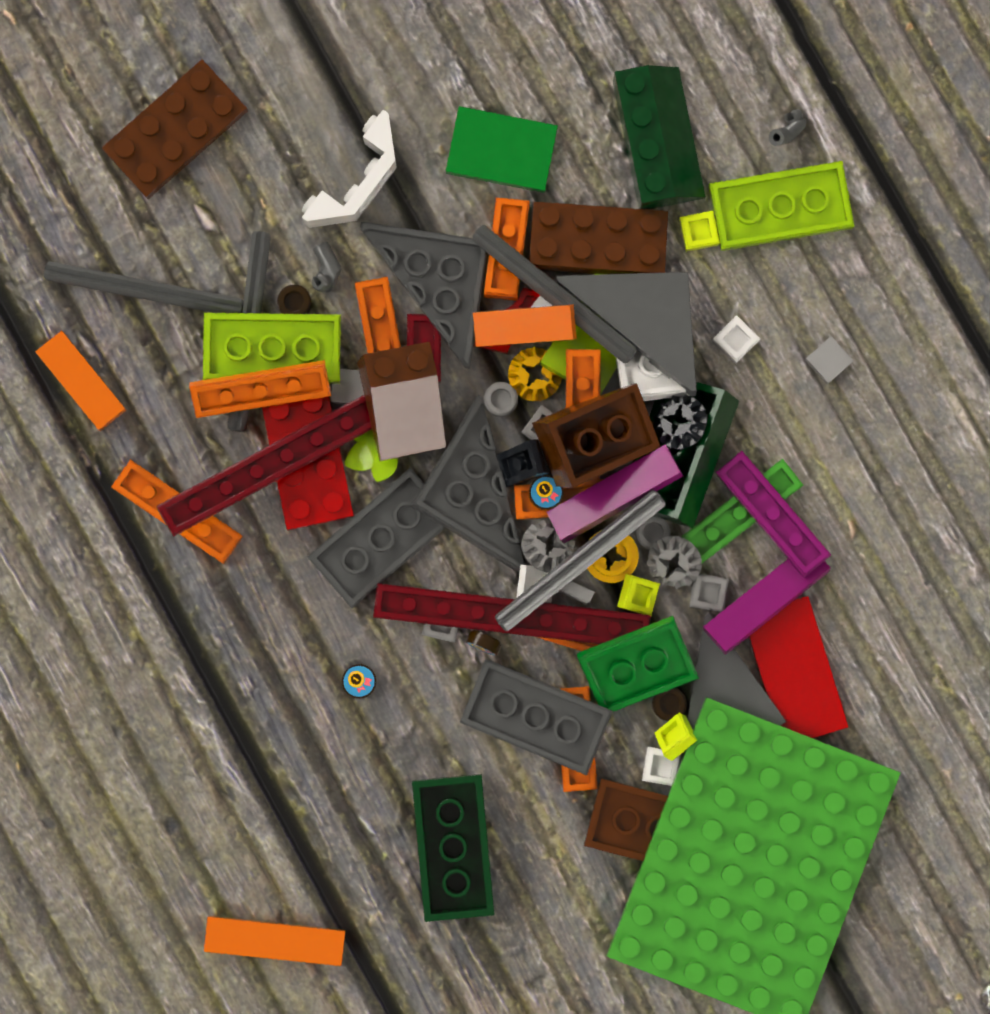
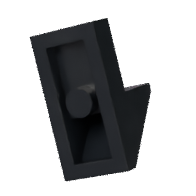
[496,439,551,488]

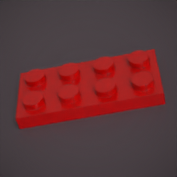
[262,396,354,531]

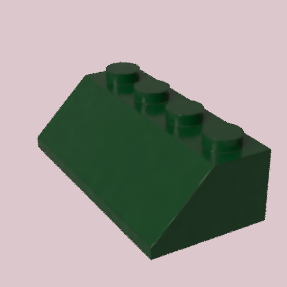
[613,65,706,210]
[632,382,739,528]

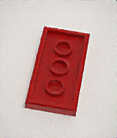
[748,596,848,738]

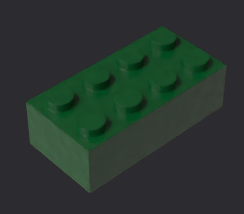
[412,774,494,922]

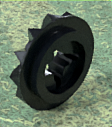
[654,394,707,449]

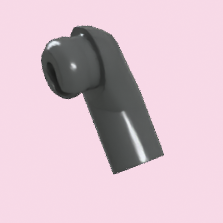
[769,109,807,146]
[312,241,341,293]

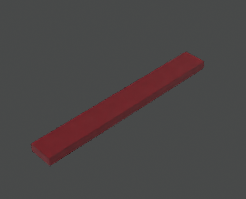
[156,395,372,537]
[373,583,651,644]

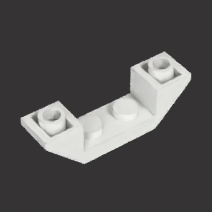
[302,110,397,228]

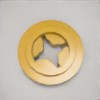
[508,347,562,401]
[587,531,639,583]

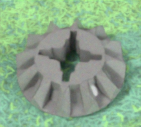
[521,520,576,572]
[647,536,702,590]

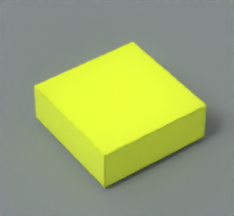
[679,211,720,252]
[617,574,660,616]
[654,712,697,761]

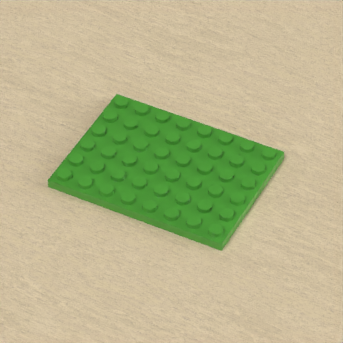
[606,697,901,1014]

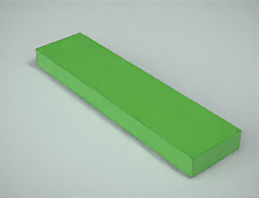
[681,459,804,563]

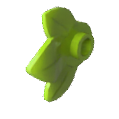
[345,430,398,483]

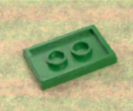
[446,106,558,193]
[577,616,699,712]

